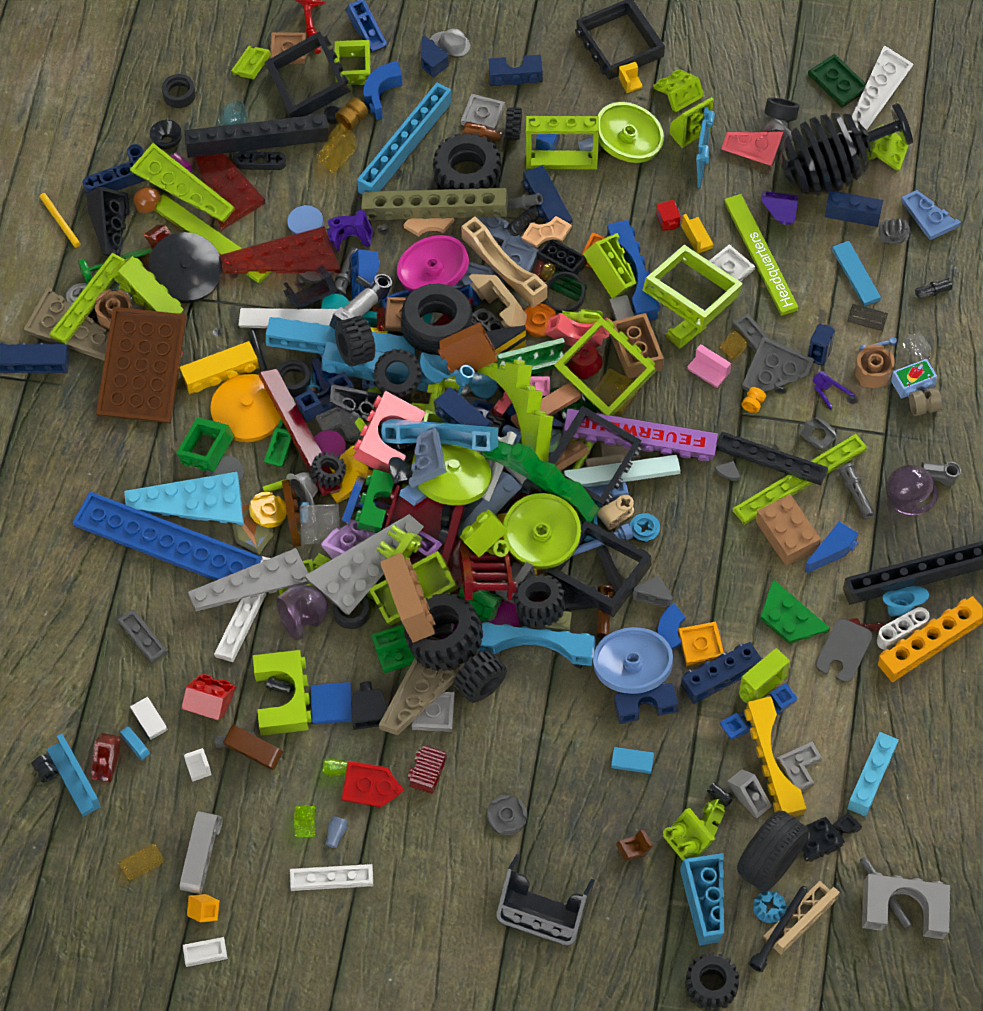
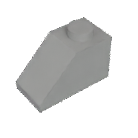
[727,769,772,818]

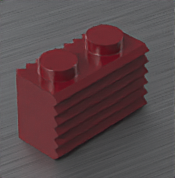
[408,745,447,794]

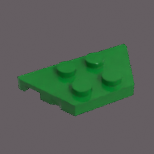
[761,580,830,644]

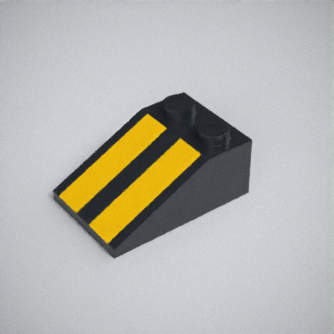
[474,325,526,372]

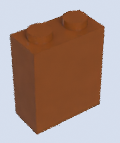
[438,322,498,373]

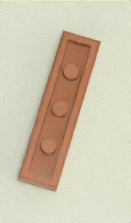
[511,382,582,430]

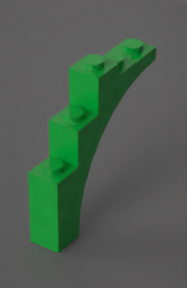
[482,441,599,523]

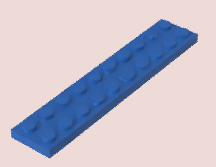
[72,492,263,581]

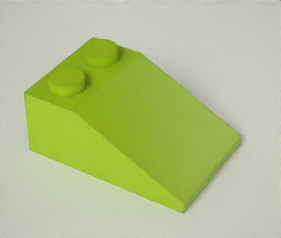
[670,97,714,148]
[460,509,508,557]

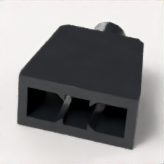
[352,681,387,730]

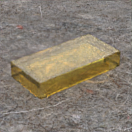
[118,843,165,881]

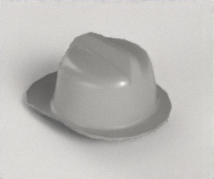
[430,29,470,57]
[286,472,318,512]

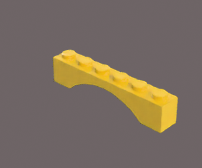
[744,696,807,817]

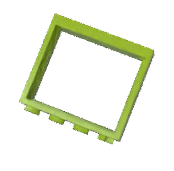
[526,116,599,169]
[642,245,743,330]
[554,317,656,416]

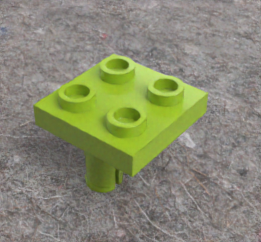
[376,524,422,560]
[663,808,715,860]

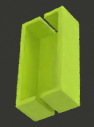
[369,551,459,626]

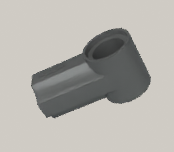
[920,462,961,486]

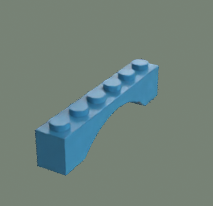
[382,419,498,451]
[476,622,595,666]

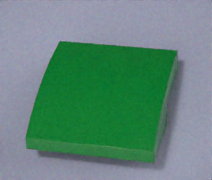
[371,625,415,674]

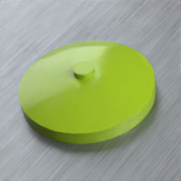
[598,102,664,163]
[417,444,491,505]
[503,493,581,569]

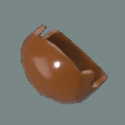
[134,187,161,213]

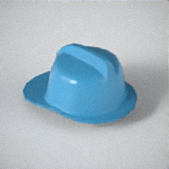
[882,586,929,617]

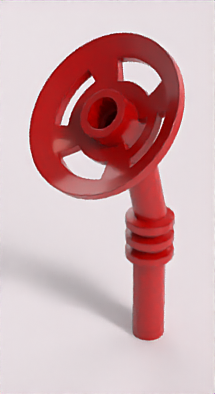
[294,0,326,54]

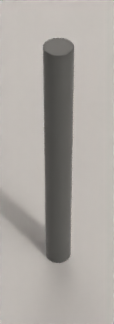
[860,856,912,929]

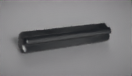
[596,546,623,594]

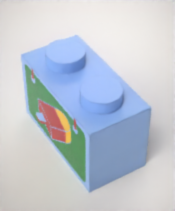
[891,359,937,399]

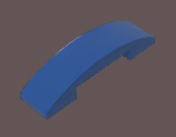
[720,683,798,740]

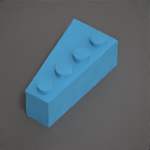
[680,853,724,946]

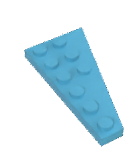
[124,472,244,526]

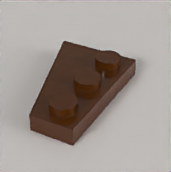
[282,480,301,547]

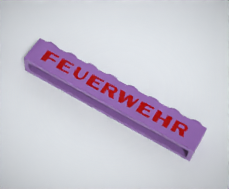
[563,409,718,461]

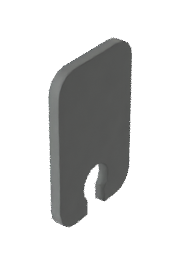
[816,619,872,682]

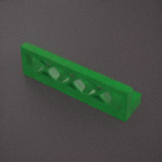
[494,338,566,374]

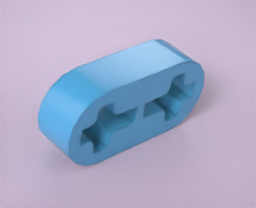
[119,726,150,760]

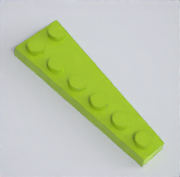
[130,143,235,223]

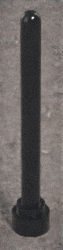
[748,886,808,972]

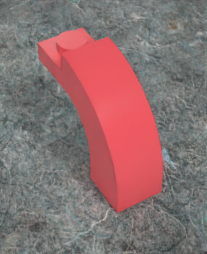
[545,313,613,347]

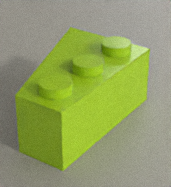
[583,233,636,299]

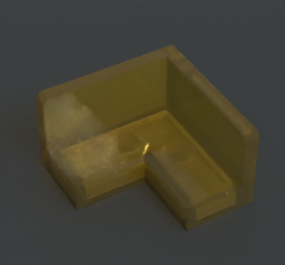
[317,123,357,173]

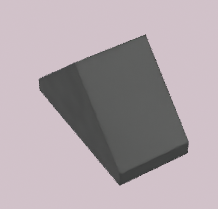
[633,575,673,608]

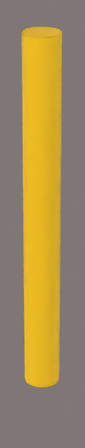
[39,193,81,248]

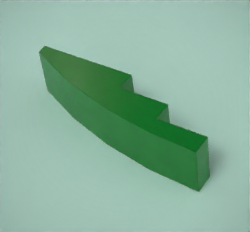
[264,399,296,467]

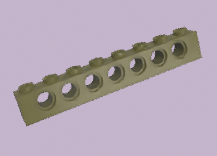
[361,188,508,220]

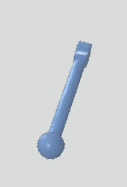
[860,337,897,351]

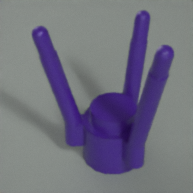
[813,371,855,409]

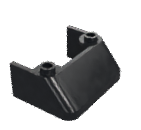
[497,854,595,945]

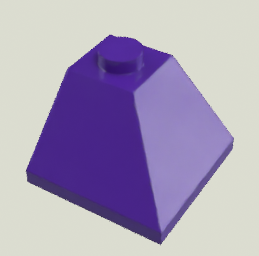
[761,191,798,225]

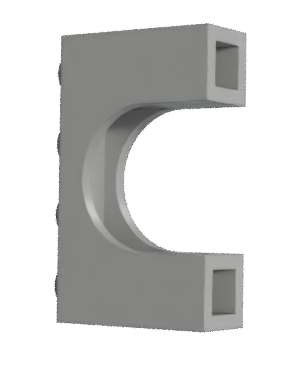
[862,872,950,939]

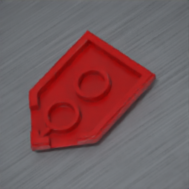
[341,761,404,807]

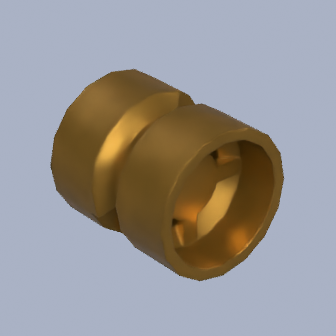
[335,97,368,131]

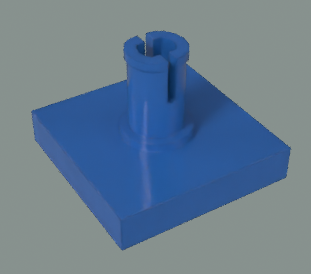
[342,476,377,523]

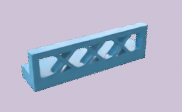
[47,734,101,817]

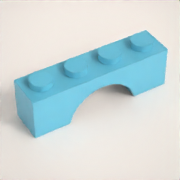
[847,732,898,817]

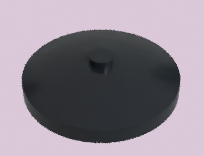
[148,232,222,303]

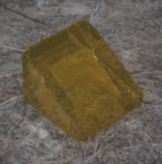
[720,331,747,359]

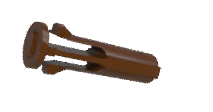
[596,585,614,639]

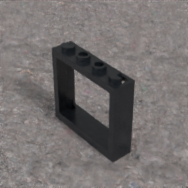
[575,0,665,80]
[265,31,350,118]
[548,406,642,508]
[547,521,652,617]

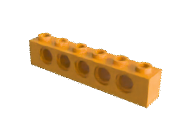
[878,596,983,683]

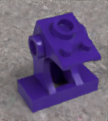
[327,210,373,251]

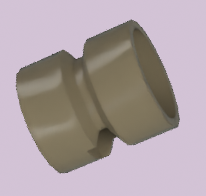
[909,387,942,416]

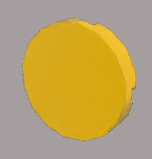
[249,492,287,528]

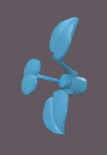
[420,352,498,423]

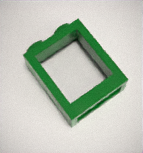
[176,417,234,472]

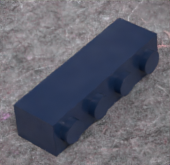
[522,165,572,230]
[0,343,70,373]

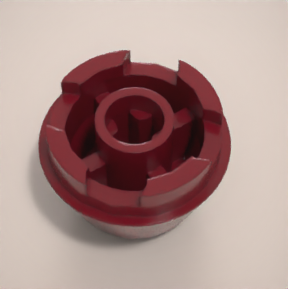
[566,342,602,380]

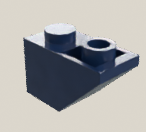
[421,35,449,78]

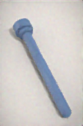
[572,524,633,556]

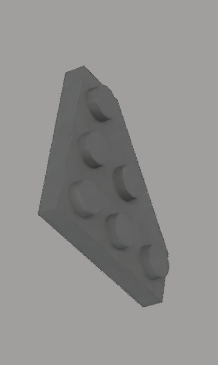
[741,337,814,392]

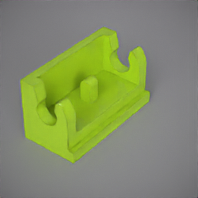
[666,318,707,349]

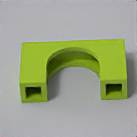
[253,650,312,736]

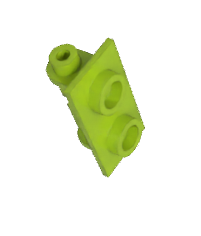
[700,799,725,837]

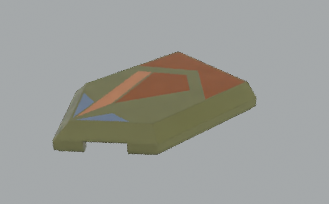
[232,503,274,556]

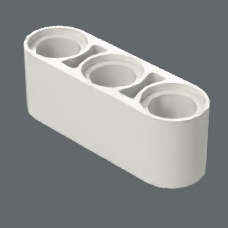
[877,607,929,650]

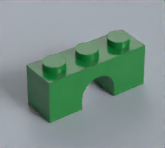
[355,469,394,533]

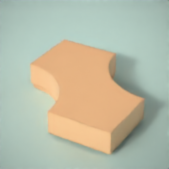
[522,216,572,248]
[404,218,454,237]

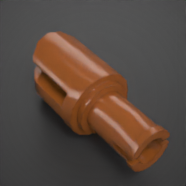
[462,122,502,142]

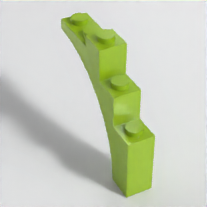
[478,359,553,462]

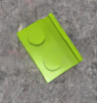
[231,46,271,79]

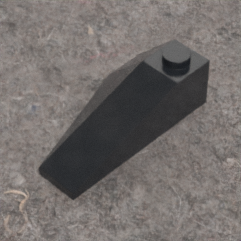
[86,186,130,257]
[329,385,405,429]

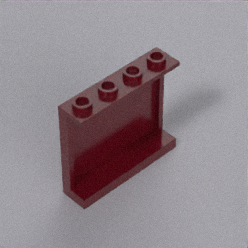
[381,485,465,566]

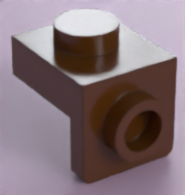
[616,829,653,862]

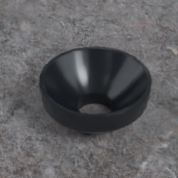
[149,120,182,149]

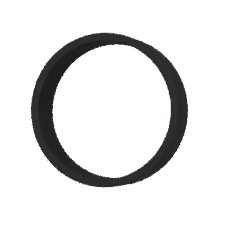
[546,272,586,313]

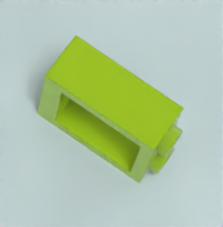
[335,40,371,85]
[739,648,790,703]

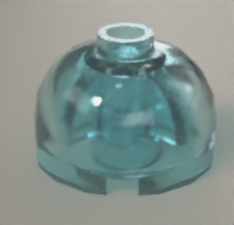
[218,100,249,126]

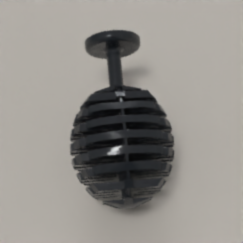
[781,103,913,195]

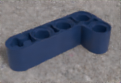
[83,144,146,195]

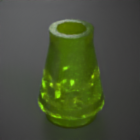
[323,757,348,777]

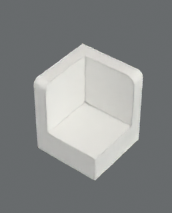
[184,748,212,782]

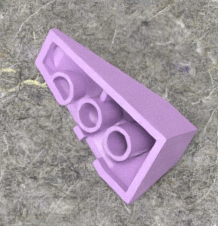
[321,501,391,559]

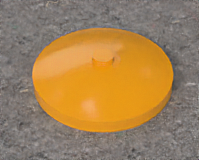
[210,374,281,442]

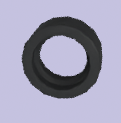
[161,74,196,108]
[764,97,800,121]
[277,360,311,397]
[333,596,370,629]

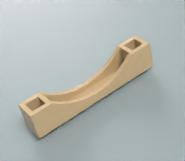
[461,217,547,308]

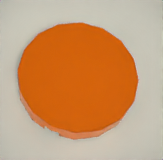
[524,303,556,337]

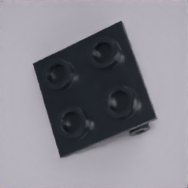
[802,817,845,862]

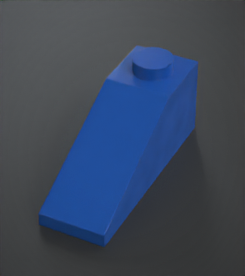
[345,0,387,52]
[350,249,380,300]
[805,521,859,573]

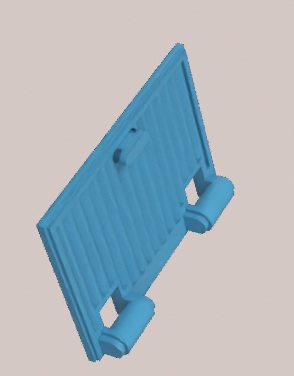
[696,107,715,189]

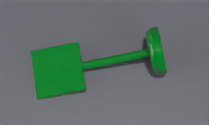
[78,247,152,284]

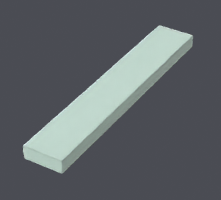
[564,455,680,487]

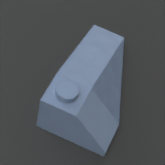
[457,472,522,542]

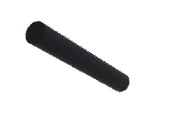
[248,329,268,372]

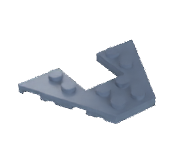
[453,217,538,290]

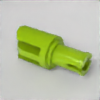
[562,309,603,324]

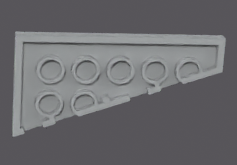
[304,514,424,615]

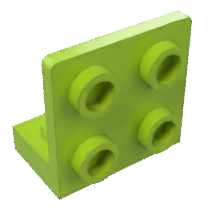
[653,70,704,112]
[866,124,909,171]

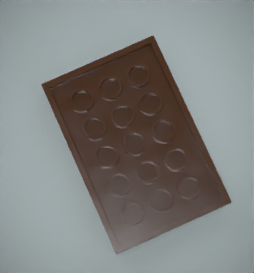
[96,307,187,424]

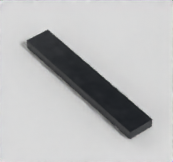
[716,431,828,486]

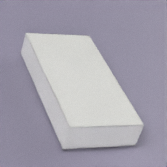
[130,697,168,740]
[183,937,228,967]

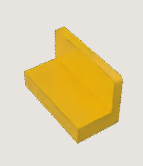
[682,214,714,254]

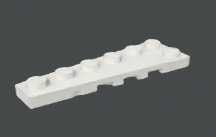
[852,46,913,131]

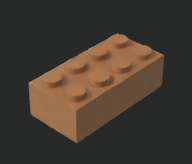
[380,553,436,643]

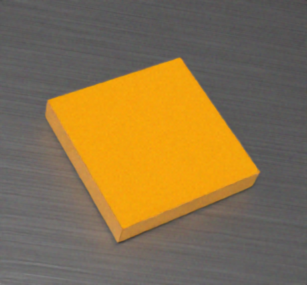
[678,622,724,666]

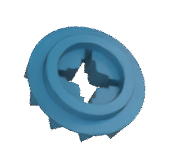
[630,513,660,542]
[753,891,787,923]

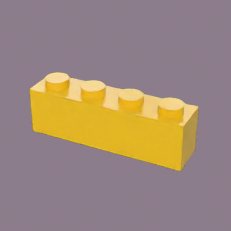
[180,341,259,394]

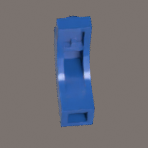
[364,61,403,120]

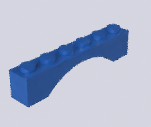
[607,220,661,321]

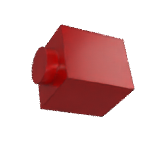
[656,200,681,231]

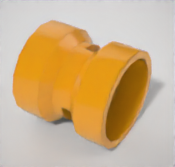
[742,387,766,413]

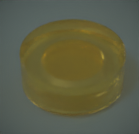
[540,263,555,282]

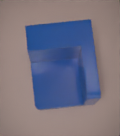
[536,134,560,151]

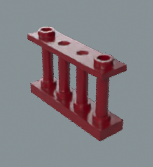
[459,543,516,600]

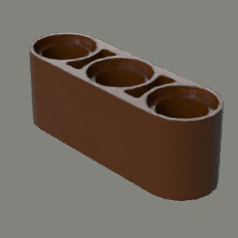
[223,725,283,770]

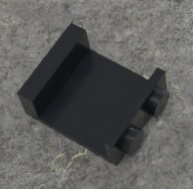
[283,265,338,310]

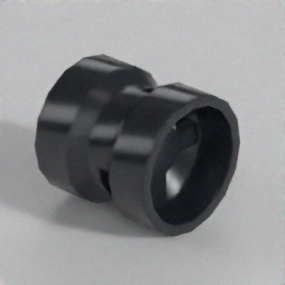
[31,754,59,783]

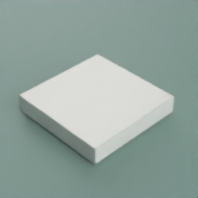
[709,244,755,282]

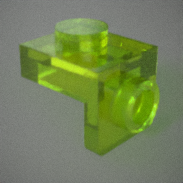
[294,805,316,837]

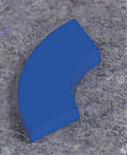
[658,603,686,650]

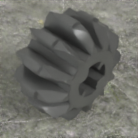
[878,218,910,245]

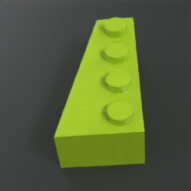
[107,256,184,314]

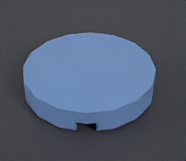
[287,205,324,239]

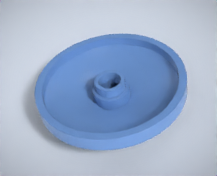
[593,627,673,694]

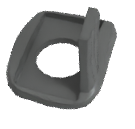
[760,119,792,153]
[800,417,837,450]

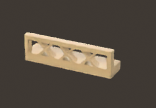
[763,881,840,955]

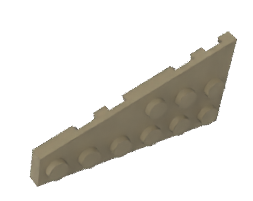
[24,287,109,360]
[379,636,482,735]

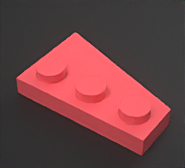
[721,132,784,166]

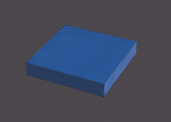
[311,682,352,724]

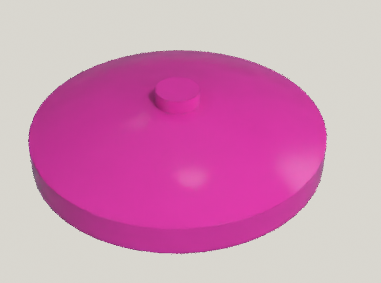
[397,235,469,292]

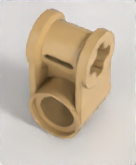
[597,495,634,530]

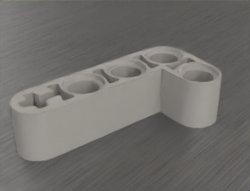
[180,811,223,894]

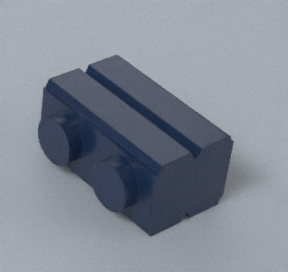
[808,324,835,366]

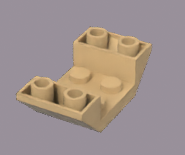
[469,274,527,328]

